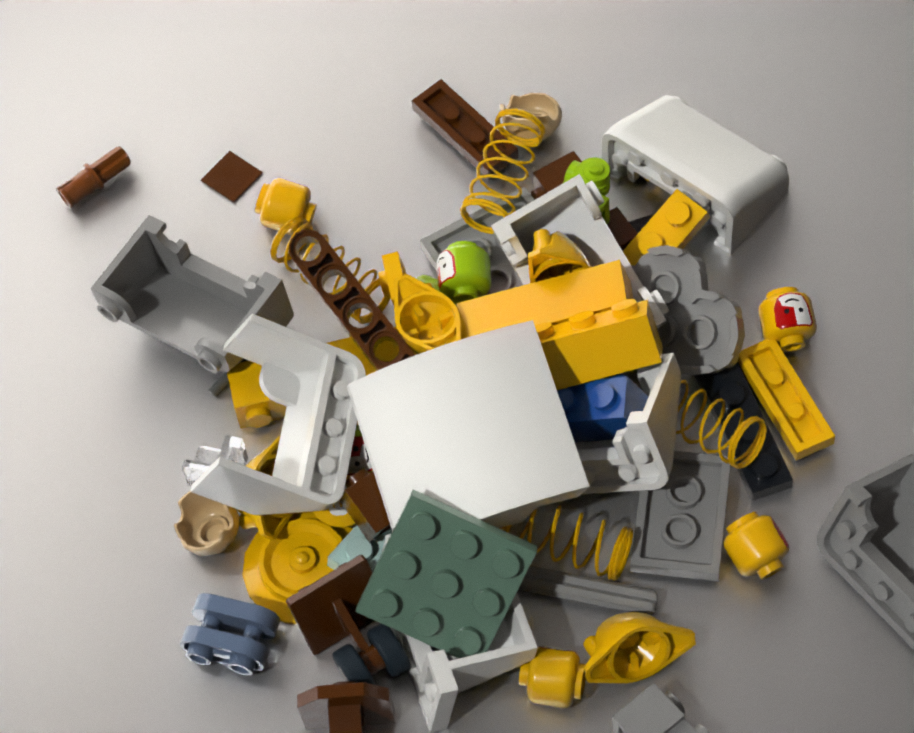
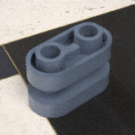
[180,593,281,675]

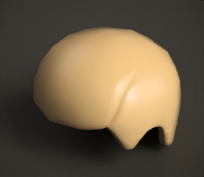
[500,93,562,141]
[174,490,240,557]

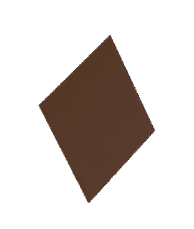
[200,151,263,202]

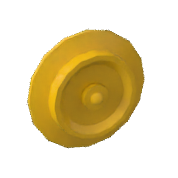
[242,512,352,624]

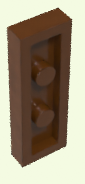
[411,79,519,180]

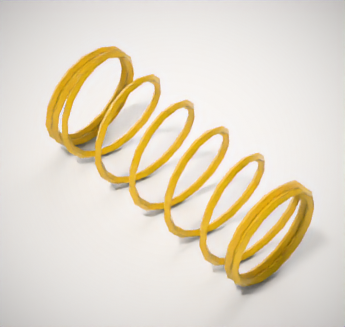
[460,108,545,234]
[270,217,391,324]
[639,379,766,469]
[499,505,633,582]

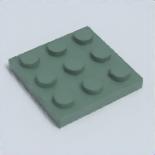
[355,489,537,658]

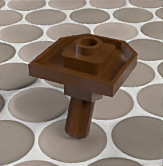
[297,681,396,733]

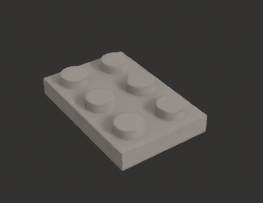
[630,451,731,581]

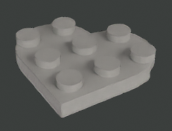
[631,245,745,375]

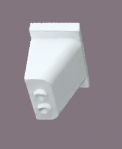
[382,534,538,733]

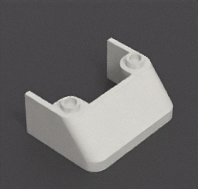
[191,314,366,516]

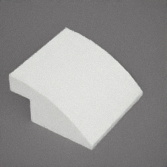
[347,320,590,531]

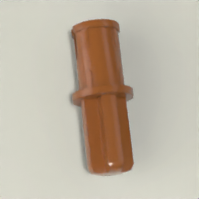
[56,146,131,209]

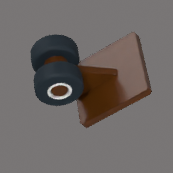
[286,555,411,685]

